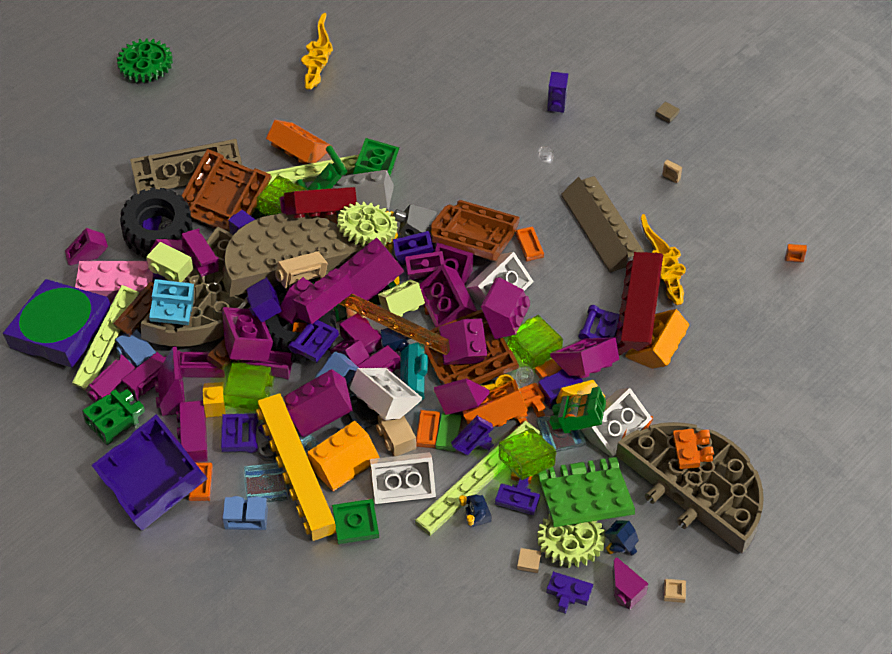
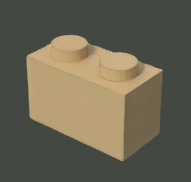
[376,415,416,456]

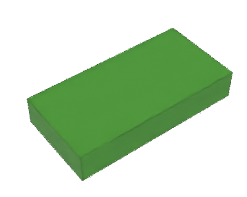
[436,413,462,452]

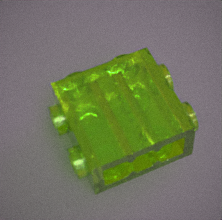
[257,175,306,216]
[508,314,563,369]
[223,362,275,411]
[498,428,556,480]

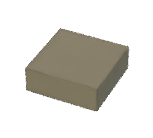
[655,101,680,123]

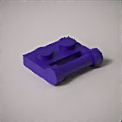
[578,305,620,340]
[288,320,339,363]
[221,413,259,453]

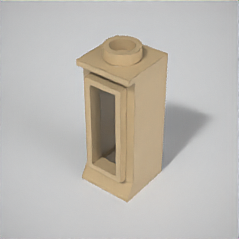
[275,251,328,288]

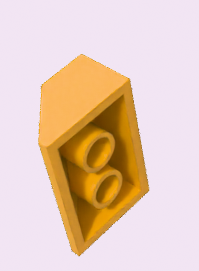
[626,309,689,369]
[308,421,380,492]

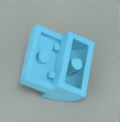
[149,279,194,325]

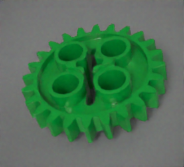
[117,38,173,83]

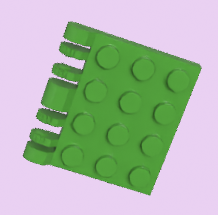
[537,457,635,527]

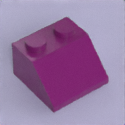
[439,319,487,365]

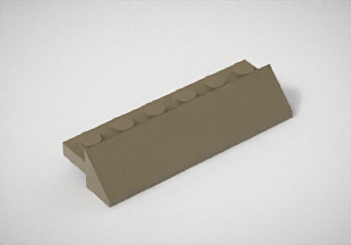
[130,139,242,194]
[561,176,644,273]

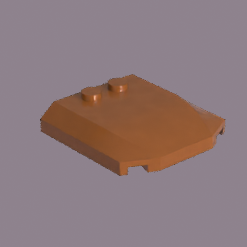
[181,149,272,232]
[431,200,520,261]
[425,309,519,385]

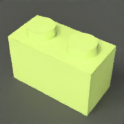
[146,242,193,282]
[378,280,425,319]

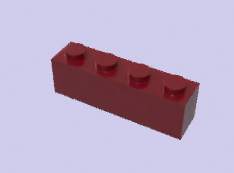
[284,187,357,218]

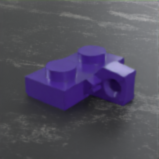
[451,415,494,455]
[495,475,540,515]
[546,571,594,614]

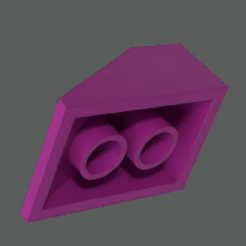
[222,307,273,362]
[155,347,185,416]

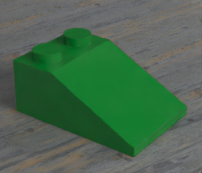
[353,138,400,178]

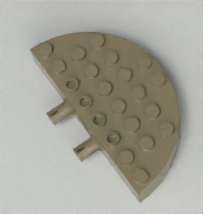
[223,213,366,297]
[141,227,251,346]
[616,422,764,554]

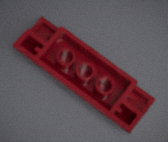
[616,252,663,356]

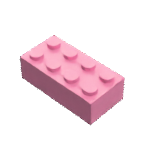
[75,261,154,305]

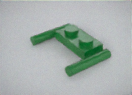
[297,146,347,191]

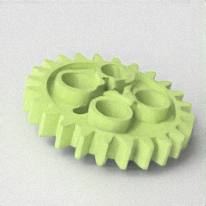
[337,202,398,247]
[537,514,605,568]

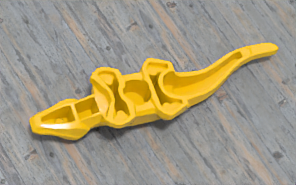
[301,13,333,90]
[641,214,686,306]

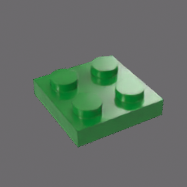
[332,499,379,544]

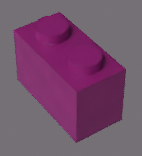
[339,313,382,356]

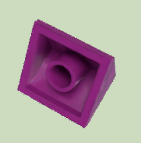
[435,243,473,286]
[434,378,489,415]

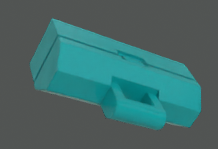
[400,342,428,406]

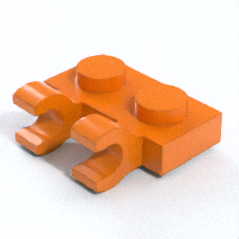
[517,383,545,425]
[673,429,714,469]

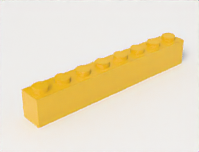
[256,393,336,541]

